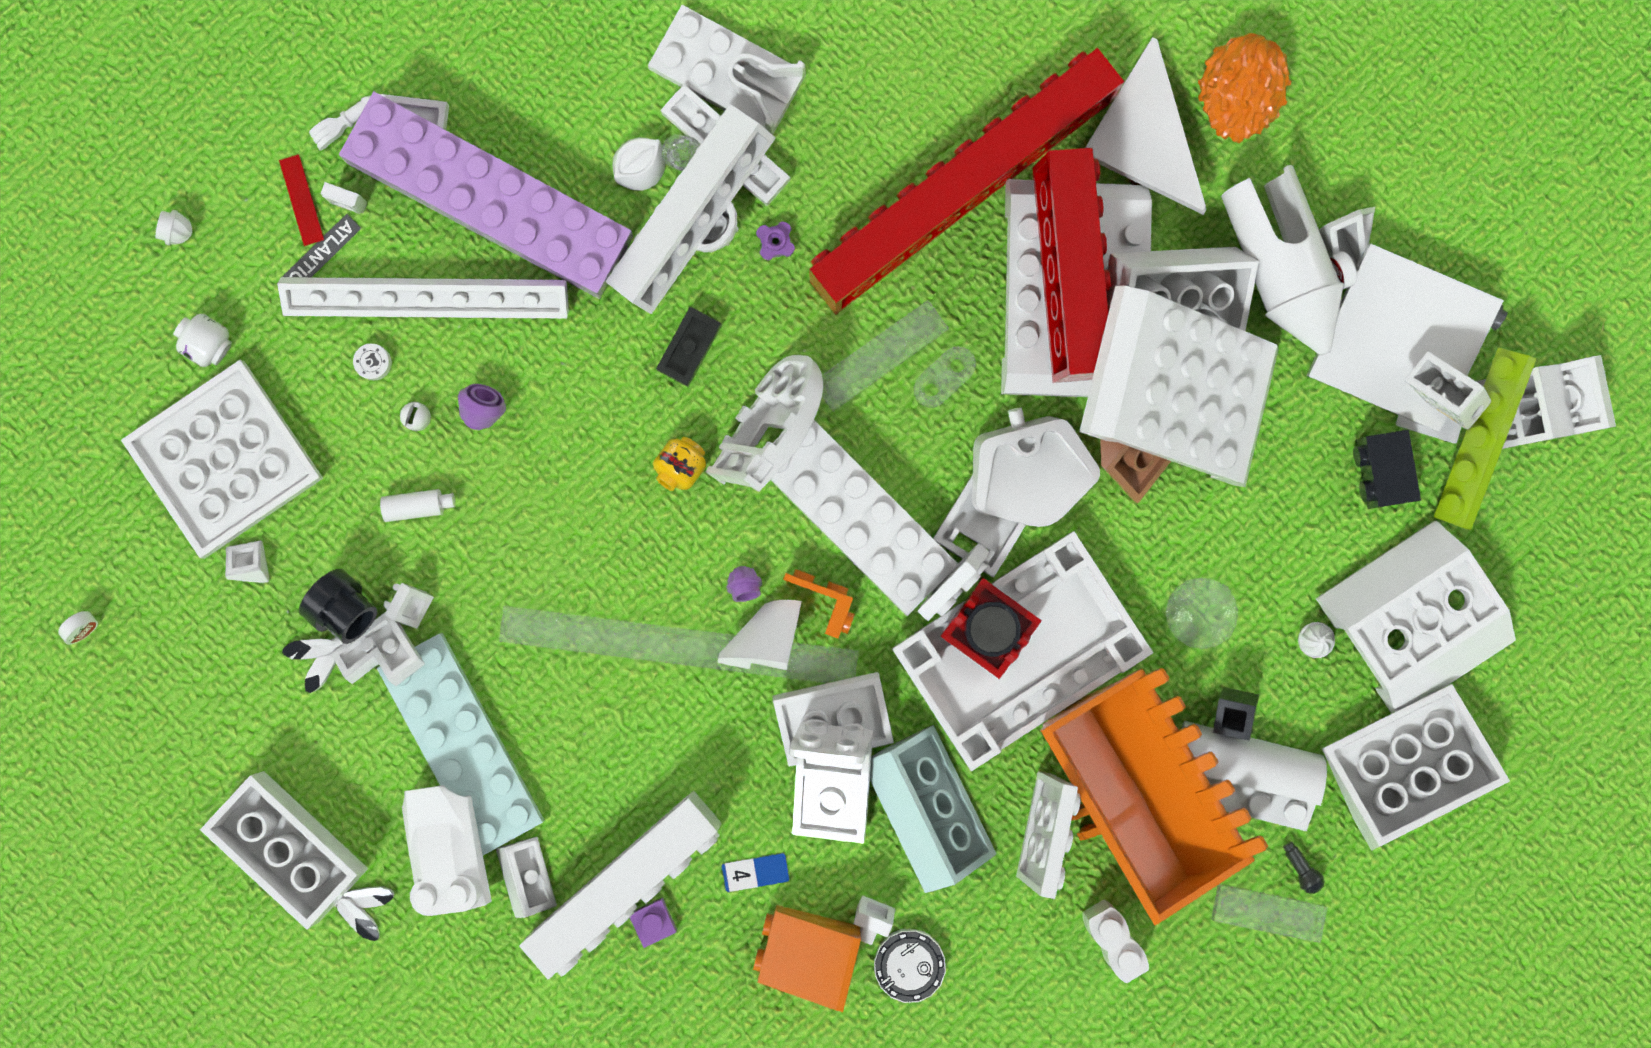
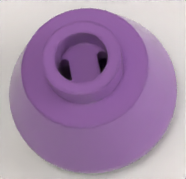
[458,384,506,430]

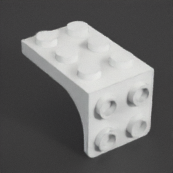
[789,720,873,843]

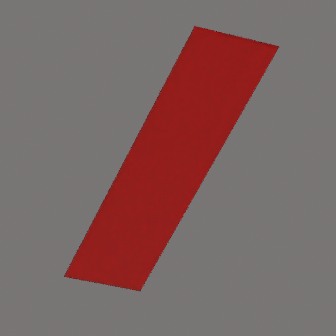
[279,154,324,246]

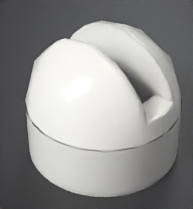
[400,402,431,431]

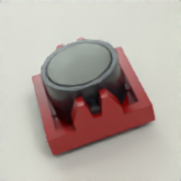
[940,578,1042,680]

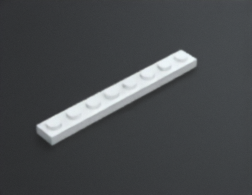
[277,277,569,318]

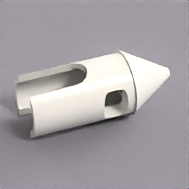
[1221,165,1344,356]

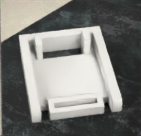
[933,474,1026,577]

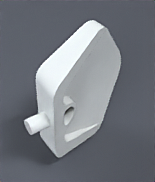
[972,408,1100,527]

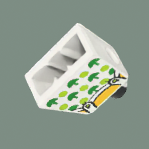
[1405,351,1491,430]

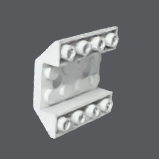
[1315,521,1516,714]

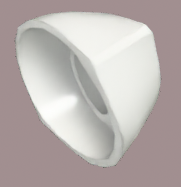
[613,137,665,191]

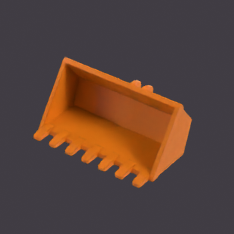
[1041,668,1268,926]

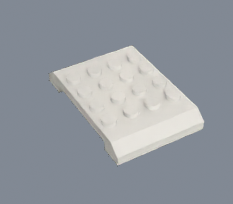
[1001,179,1152,397]
[1079,286,1279,487]
[892,531,1153,771]

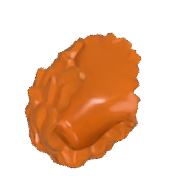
[1198,33,1292,143]

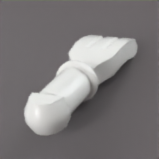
[309,96,371,151]

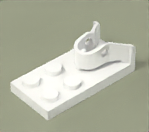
[648,5,806,135]

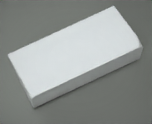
[496,837,557,918]

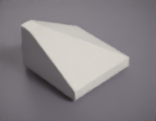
[225,540,269,583]

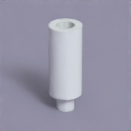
[380,489,456,522]

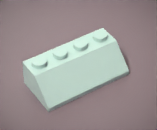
[870,725,996,893]

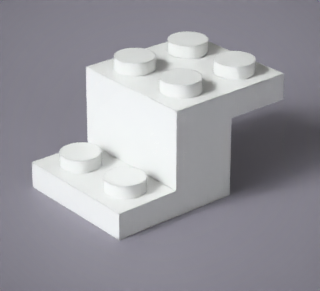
[1476,355,1616,449]

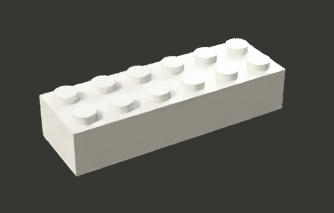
[771,420,959,616]
[519,790,721,979]

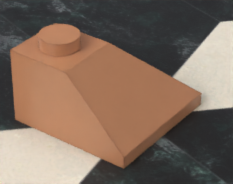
[1100,439,1171,503]

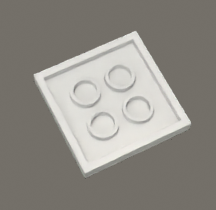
[1016,771,1080,899]

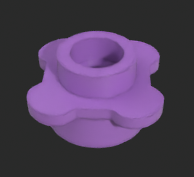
[756,222,795,260]

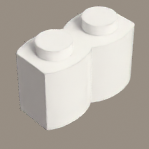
[1083,900,1149,983]

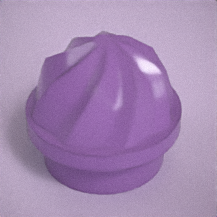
[727,566,762,602]

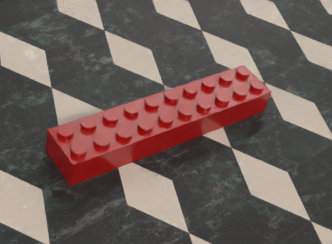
[809,47,1125,315]

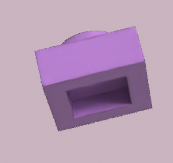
[630,897,677,948]

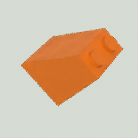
[753,905,861,1012]

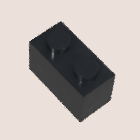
[1353,430,1421,509]

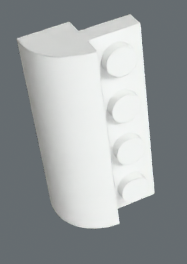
[1182,721,1327,831]

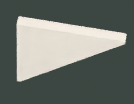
[1085,37,1206,215]

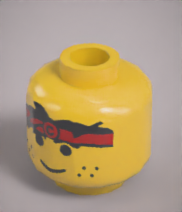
[653,437,707,491]

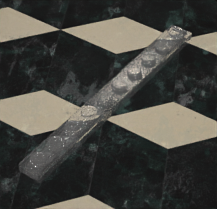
[499,606,859,683]

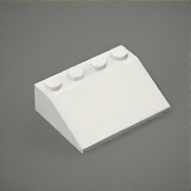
[1106,247,1259,331]
[1322,684,1510,851]

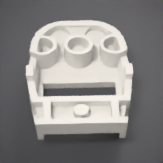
[706,355,823,492]

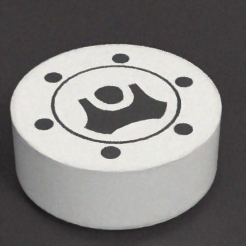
[353,344,392,381]

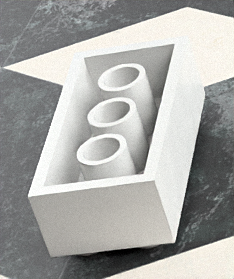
[200,771,368,930]

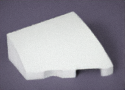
[718,600,802,670]

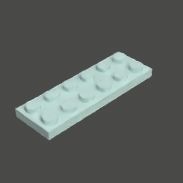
[377,633,545,855]

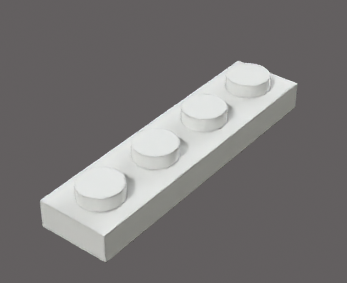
[661,84,790,206]

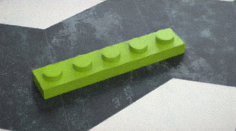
[1434,347,1537,530]

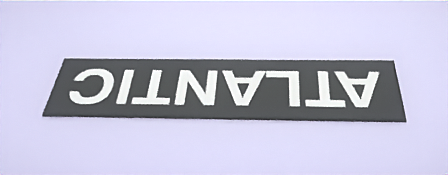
[282,214,361,278]

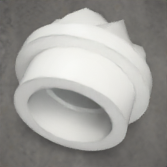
[155,210,192,245]
[1298,622,1335,658]

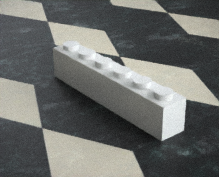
[605,104,776,314]

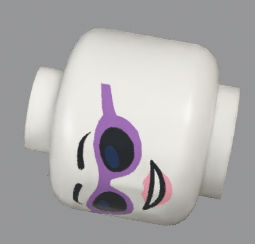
[173,314,232,367]

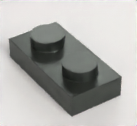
[656,307,722,387]

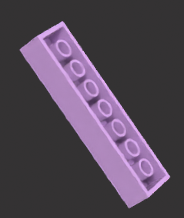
[339,91,633,299]

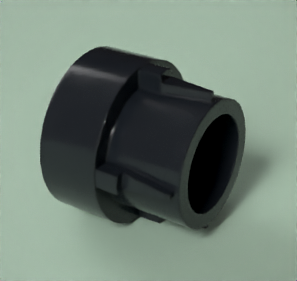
[299,569,378,644]

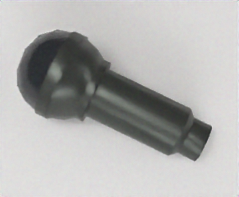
[1283,841,1325,894]

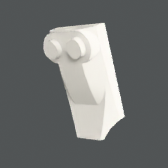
[402,785,492,916]

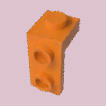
[783,569,855,638]

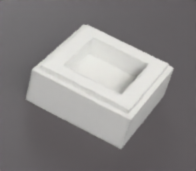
[320,182,367,214]

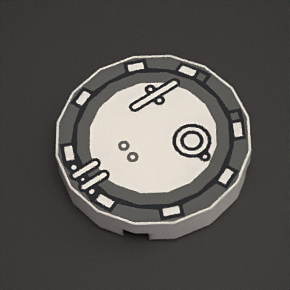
[874,929,946,1003]

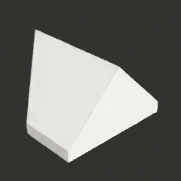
[1319,206,1376,268]

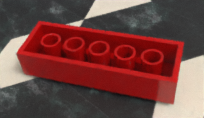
[1032,148,1111,383]

